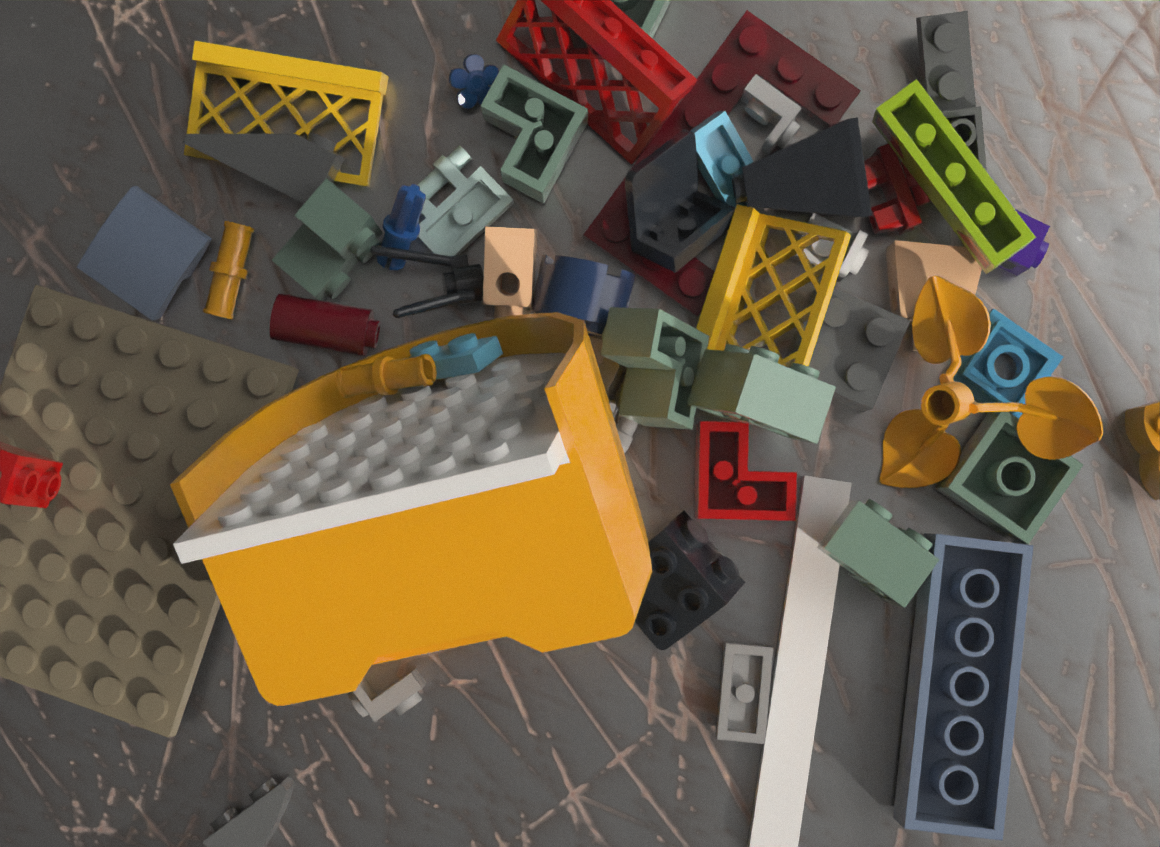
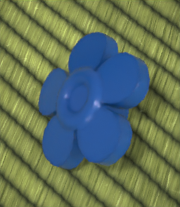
[449,54,499,109]

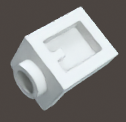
[741,74,801,154]
[791,213,869,282]

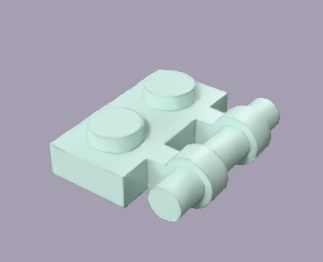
[391,145,514,267]

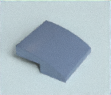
[77,186,212,321]

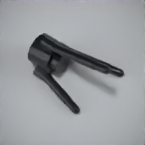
[370,245,484,318]

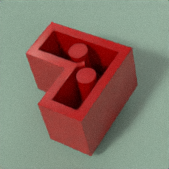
[694,421,797,521]

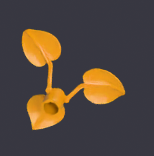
[880,276,1103,488]

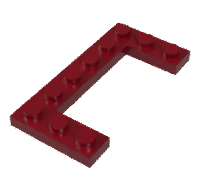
[583,10,861,319]

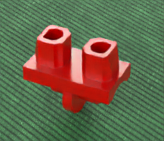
[864,144,930,235]

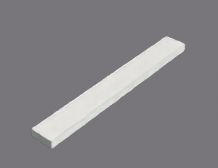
[747,475,852,847]

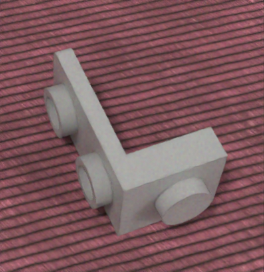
[348,668,427,722]

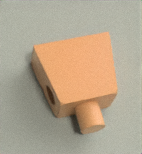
[483,226,538,319]
[886,240,982,352]

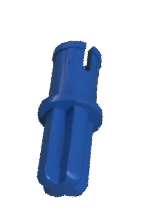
[376,184,426,270]

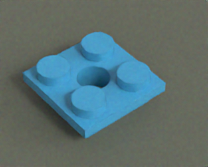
[953,308,1063,419]

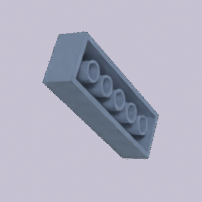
[893,533,1034,841]

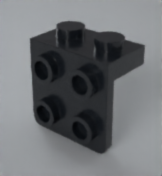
[625,129,735,273]
[635,510,745,650]

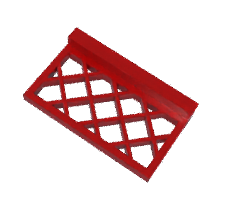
[496,0,698,164]

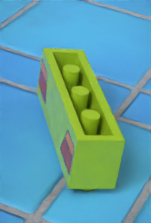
[872,79,1036,275]

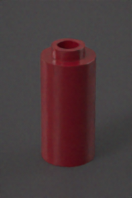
[269,293,381,356]

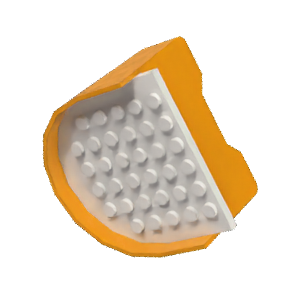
[170,312,652,706]

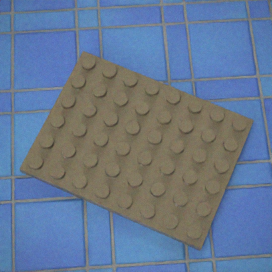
[0,284,299,738]

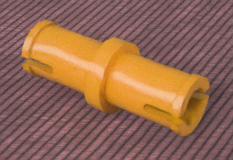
[203,221,255,320]
[336,354,437,398]

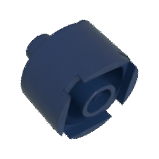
[530,255,635,340]

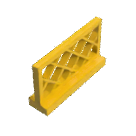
[184,41,389,187]
[696,204,851,367]

